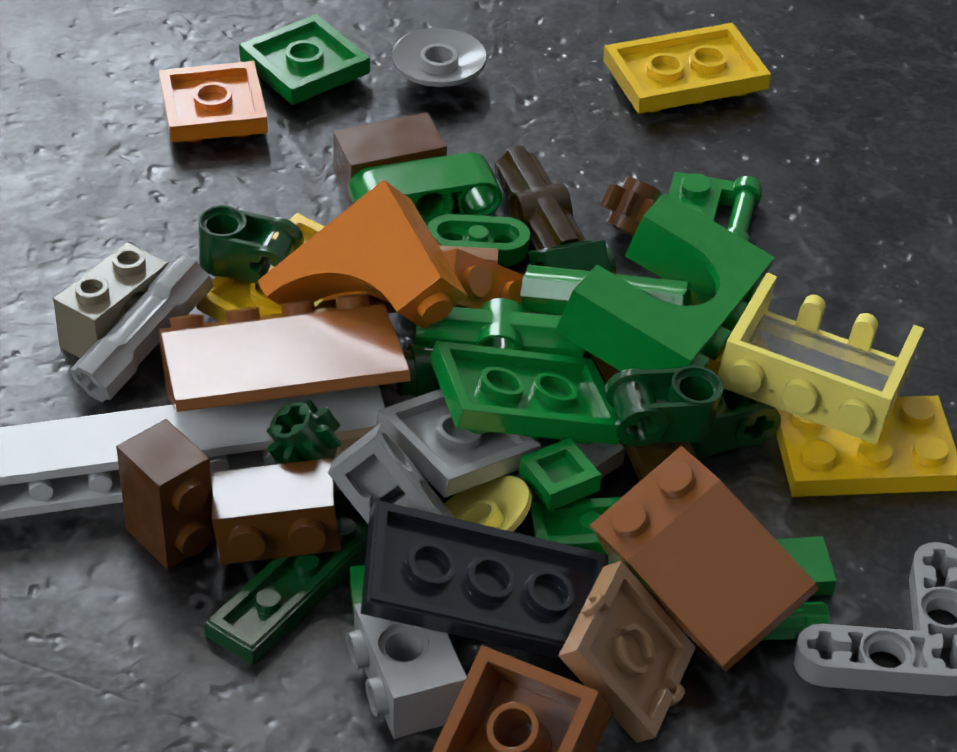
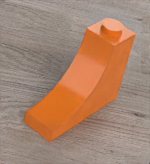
[258,180,468,330]

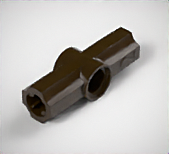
[494,146,586,249]

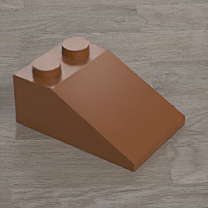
[590,446,818,672]
[432,645,613,752]

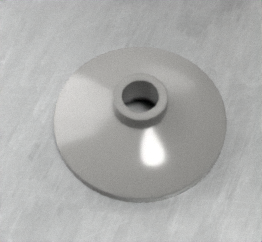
[392,28,486,87]

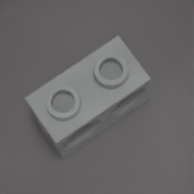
[328,423,454,524]

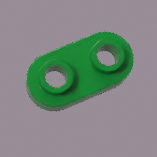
[427,214,530,267]

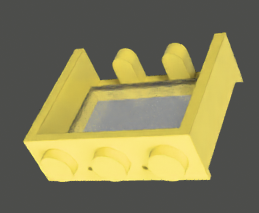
[718,273,924,445]

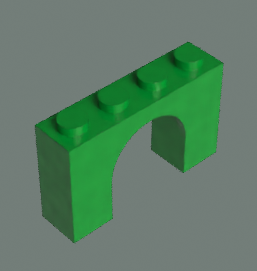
[555,193,775,371]

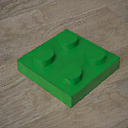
[239,14,370,105]

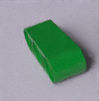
[348,152,503,226]

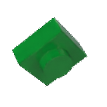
[519,438,601,511]

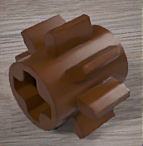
[600,176,661,236]

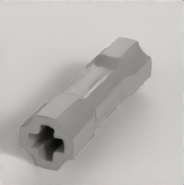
[70,254,214,403]

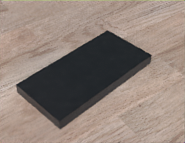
[360,500,609,659]

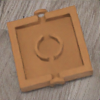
[559,561,696,743]

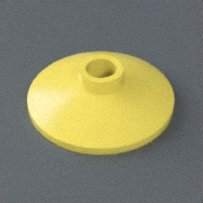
[444,476,532,532]

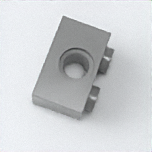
[346,603,467,739]

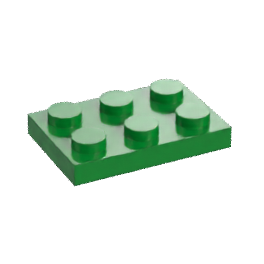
[430,341,619,445]

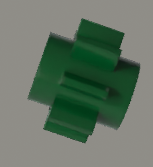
[266,400,342,464]

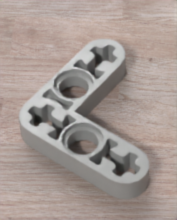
[793,542,957,696]

